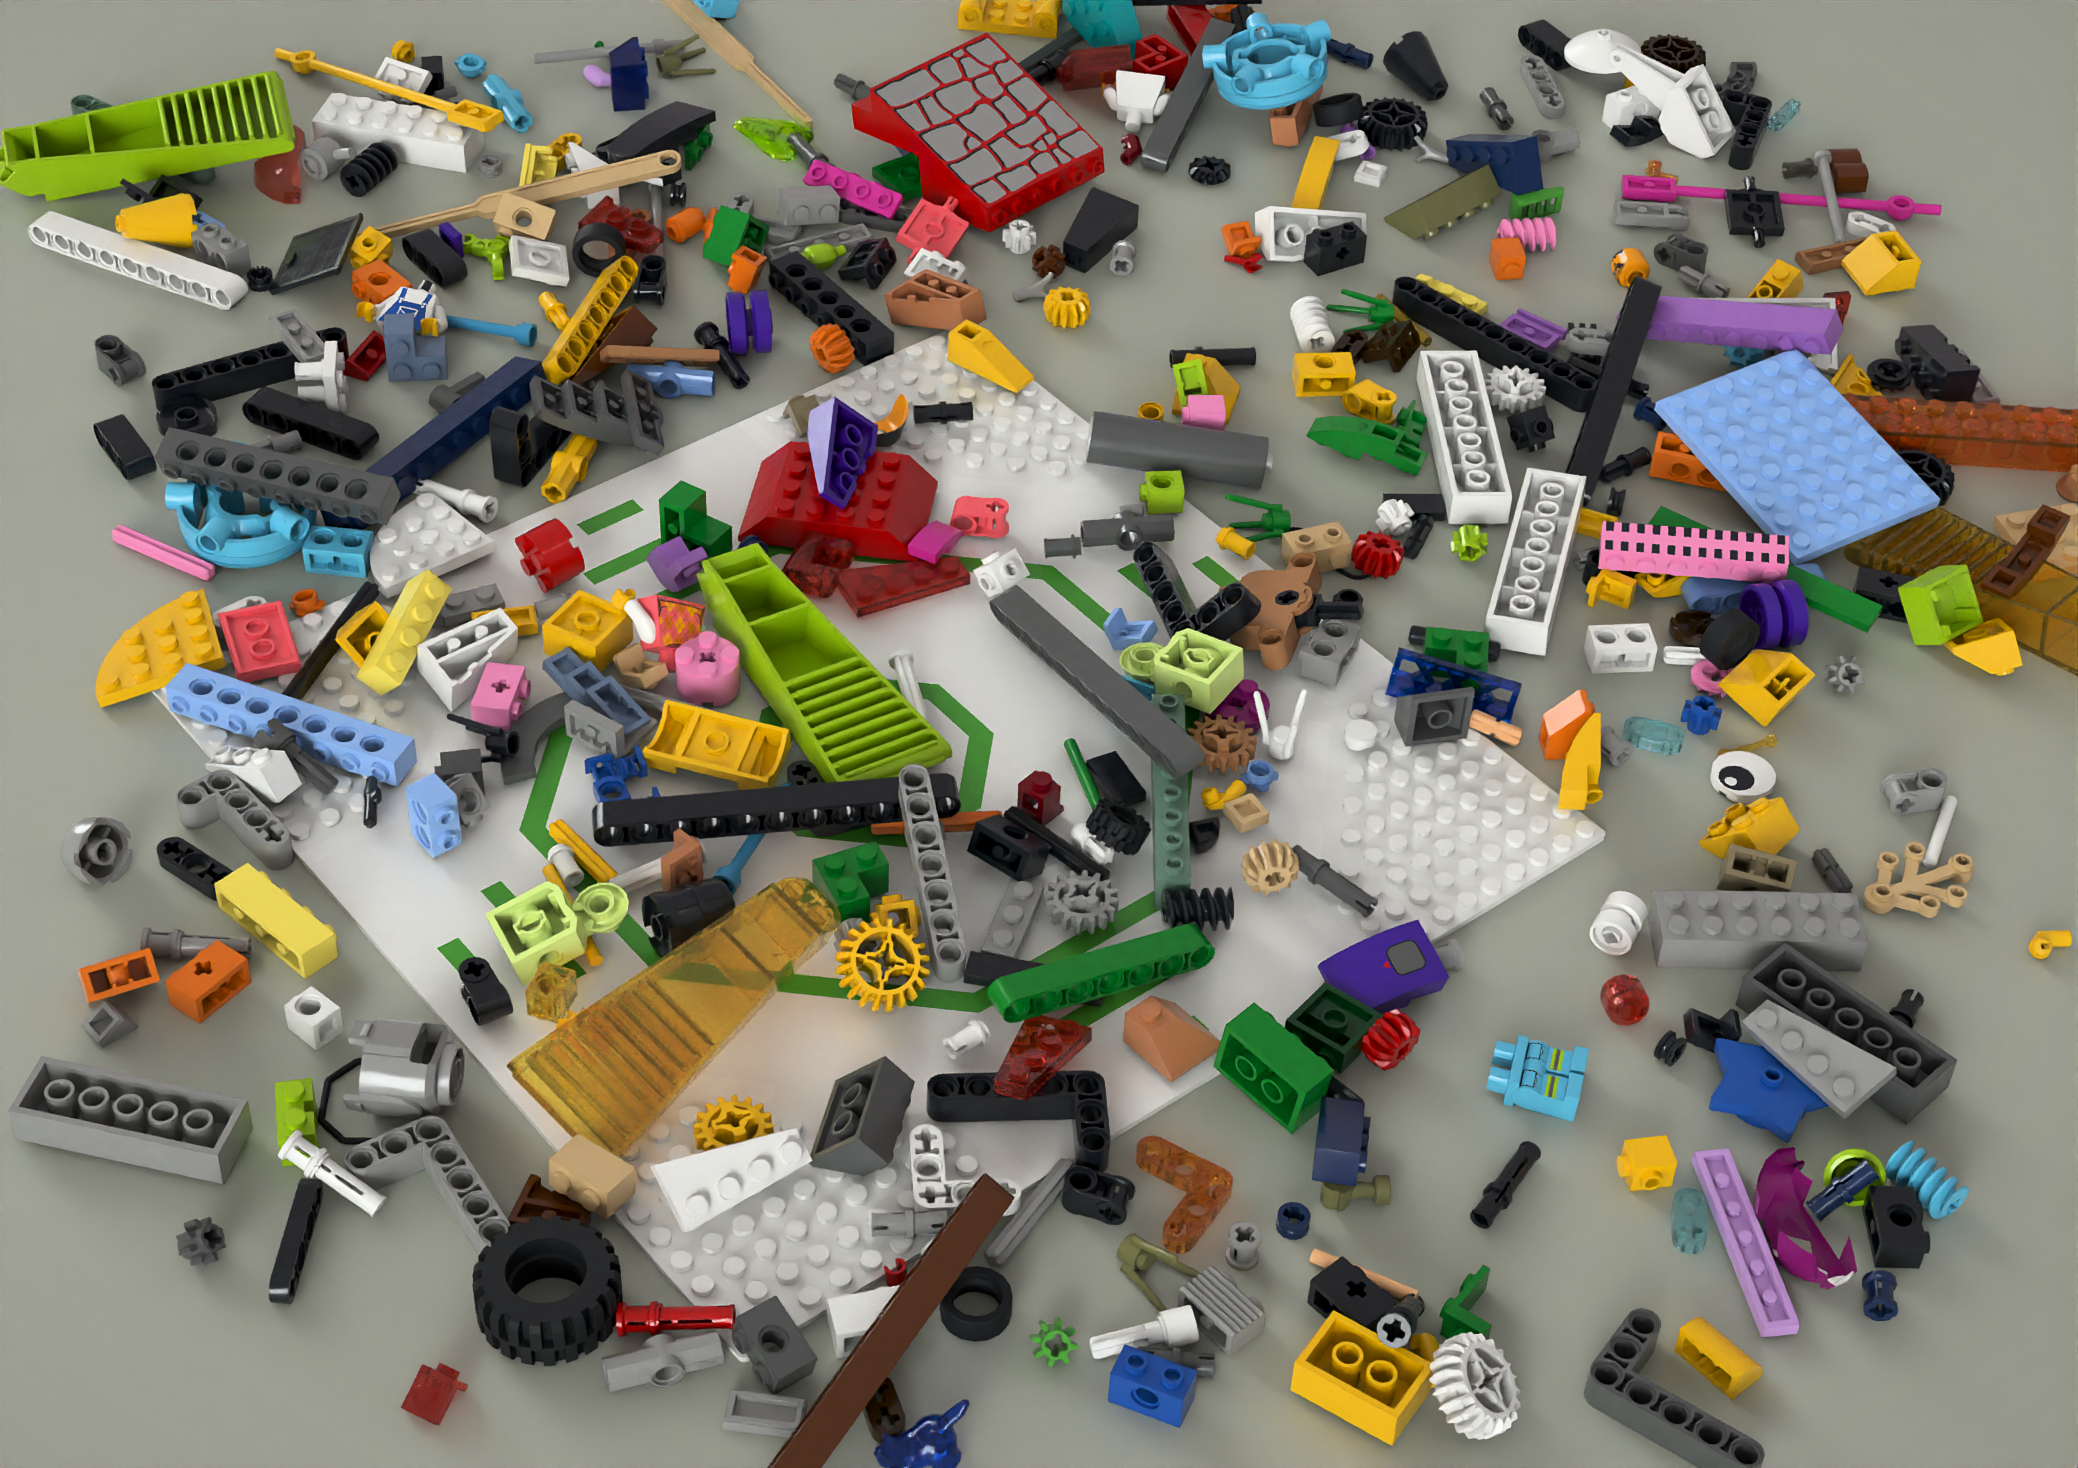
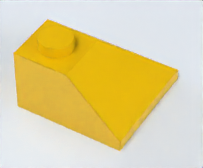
[1172,353,1241,425]
[335,601,389,668]
[1943,618,2023,676]

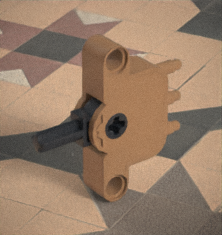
[1219,551,1363,671]

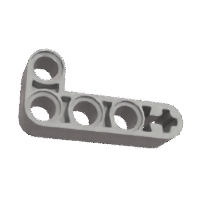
[176,770,294,870]

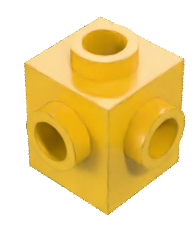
[349,225,393,269]
[869,894,921,936]

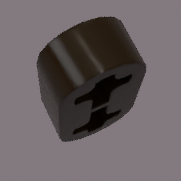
[1331,329,1368,366]
[863,1377,906,1445]

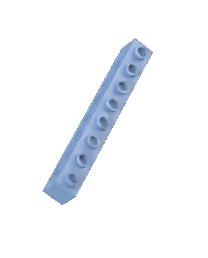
[165,663,417,787]

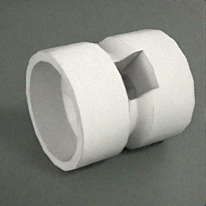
[1589,891,1648,955]

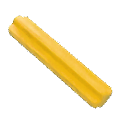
[549,819,618,883]

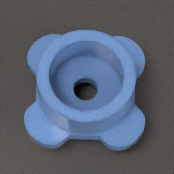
[1240,760,1279,792]

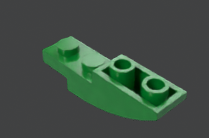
[1306,416,1428,476]

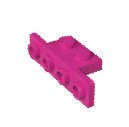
[803,159,904,219]

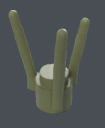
[655,34,716,78]
[1117,1233,1202,1312]

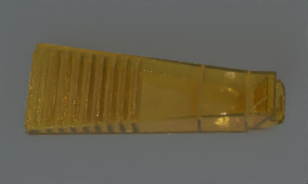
[1844,506,2078,676]
[507,876,841,1159]

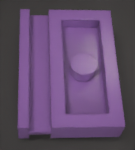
[1500,308,1567,353]

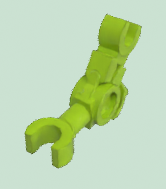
[462,233,510,281]

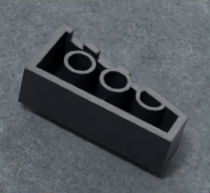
[1895,324,1981,417]

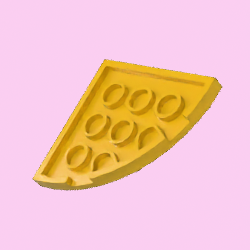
[95,588,227,708]

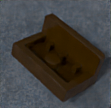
[1360,320,1421,373]

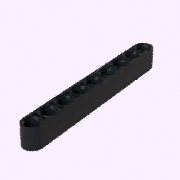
[1392,276,1596,413]

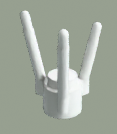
[1254,689,1307,760]

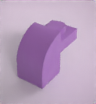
[646,536,708,592]

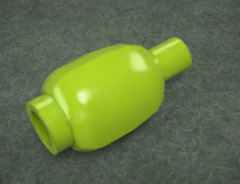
[800,243,846,271]

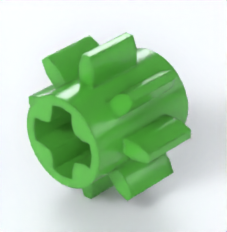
[1030,1316,1079,1367]

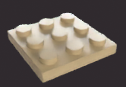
[1992,502,2078,581]

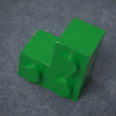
[702,205,770,268]
[659,480,733,565]
[1421,626,1489,703]
[812,841,889,931]

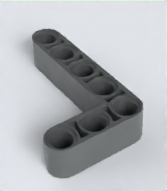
[1584,1308,1765,1468]

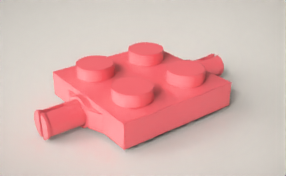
[896,196,970,264]

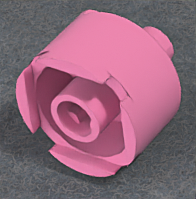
[675,631,741,707]

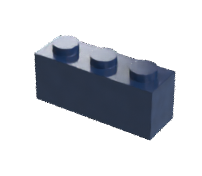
[1312,1097,1371,1187]

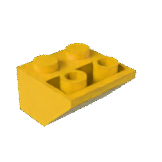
[1841,230,1921,296]
[1718,649,1816,728]
[1699,797,1800,859]

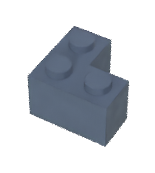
[383,313,448,382]

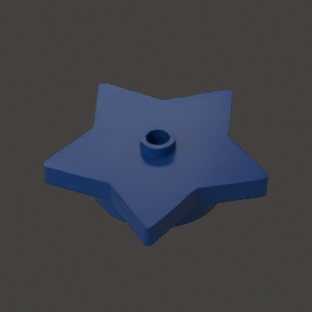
[1708,1038,1829,1143]

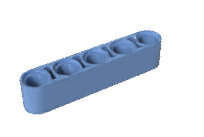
[1681,563,1828,615]

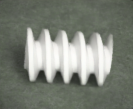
[1290,296,1335,353]

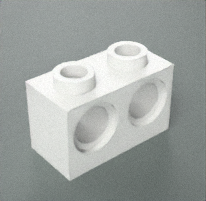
[1584,623,1658,674]

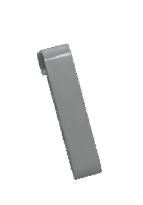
[344,1115,510,1255]

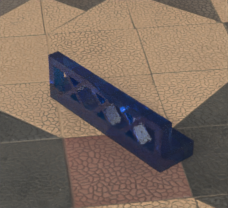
[1385,647,1522,724]

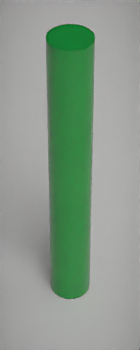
[1063,738,1101,811]

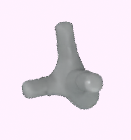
[1414,135,1449,165]
[1013,272,1054,302]

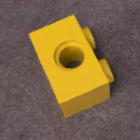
[1292,352,1356,397]

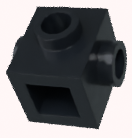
[1506,405,1555,453]

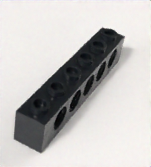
[768,251,894,366]

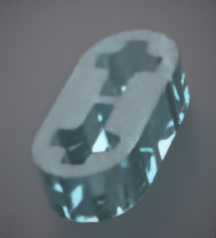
[1622,716,1684,755]
[1671,1188,1708,1254]

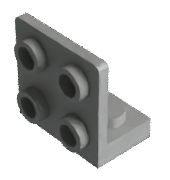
[564,699,657,761]

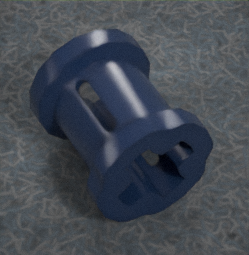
[1633,396,1667,431]
[1862,1270,1898,1321]

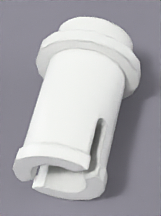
[548,844,584,887]
[943,1020,990,1059]

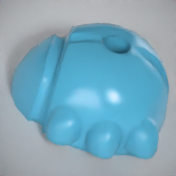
[454,53,487,78]

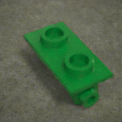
[1395,400,1427,448]

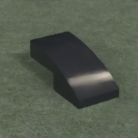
[1610,116,1664,147]

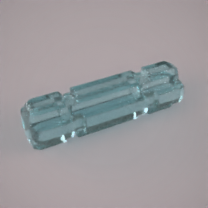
[1768,98,1801,132]

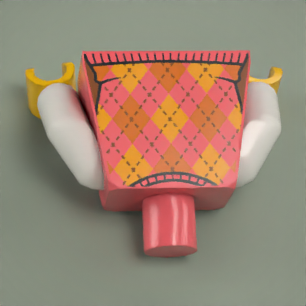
[611,589,706,673]

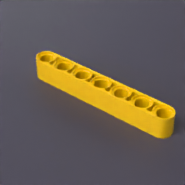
[542,256,639,386]

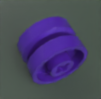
[725,290,773,355]
[1739,579,1809,650]

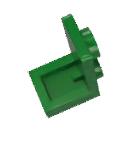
[684,124,713,171]
[1440,1265,1492,1340]

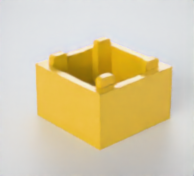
[542,589,634,672]

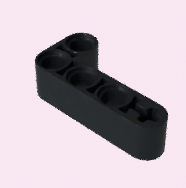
[1722,91,1772,170]

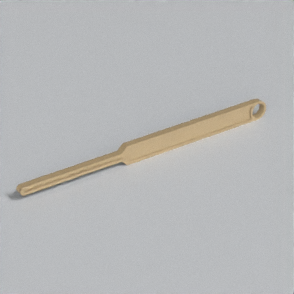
[662,0,812,129]
[356,150,682,238]

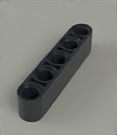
[242,387,380,460]

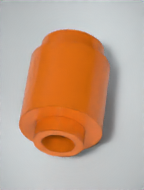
[666,207,706,243]

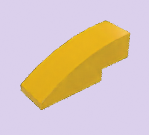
[1558,713,1601,810]

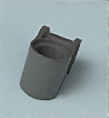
[1654,233,1708,274]
[95,335,146,386]

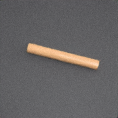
[1309,1248,1419,1300]

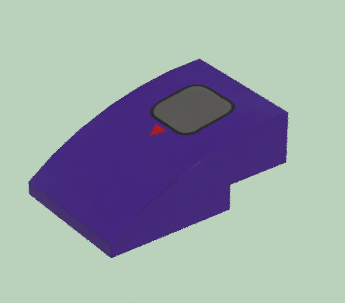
[1317,920,1449,1014]

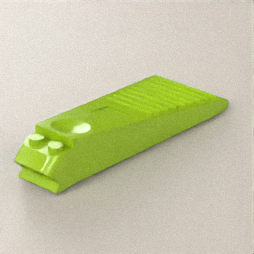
[0,71,296,202]
[696,543,952,783]

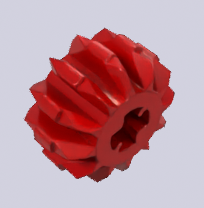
[1351,531,1404,579]
[1360,1009,1421,1071]

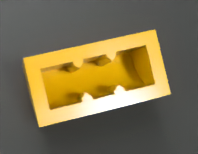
[1674,1317,1763,1400]

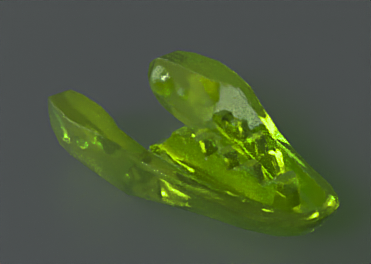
[733,117,814,161]

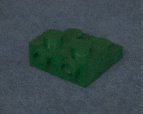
[1285,982,1383,1073]

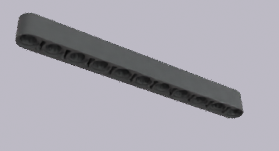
[989,585,1205,779]

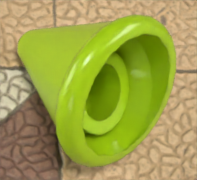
[1823,1148,1886,1207]

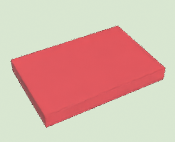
[218,600,302,683]

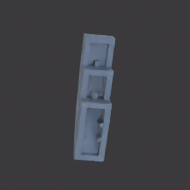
[542,647,651,738]

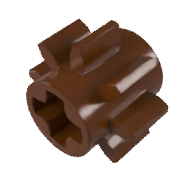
[1032,244,1066,278]

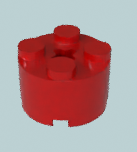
[515,518,585,593]

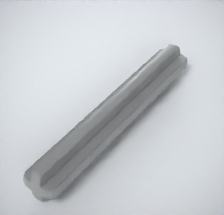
[984,1158,1075,1267]

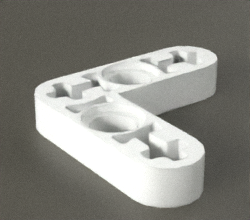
[909,1124,1022,1219]

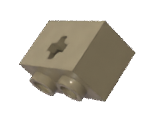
[1716,844,1797,892]

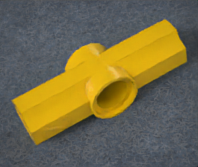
[541,434,598,504]

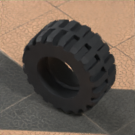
[472,1215,623,1366]

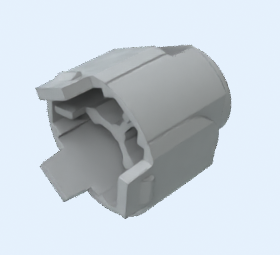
[343,1018,465,1119]

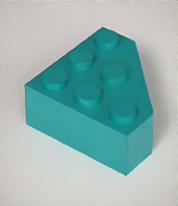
[1062,0,1142,66]

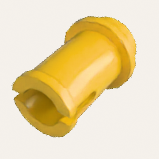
[1216,527,1256,560]

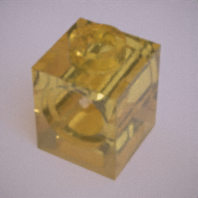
[525,961,578,1023]

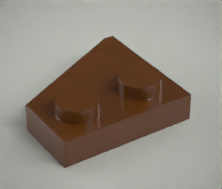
[508,1174,591,1228]

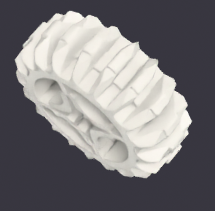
[1429,1332,1521,1440]

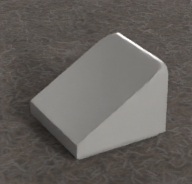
[81,999,138,1048]

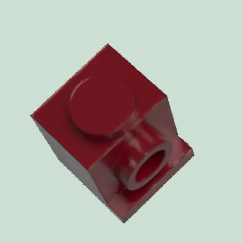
[1017,770,1064,826]

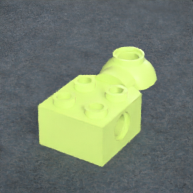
[1119,628,1244,714]
[485,881,629,986]

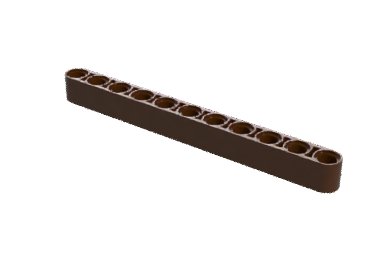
[767,1173,1015,1468]

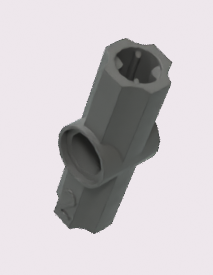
[1080,511,1175,551]

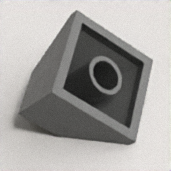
[1394,687,1475,747]

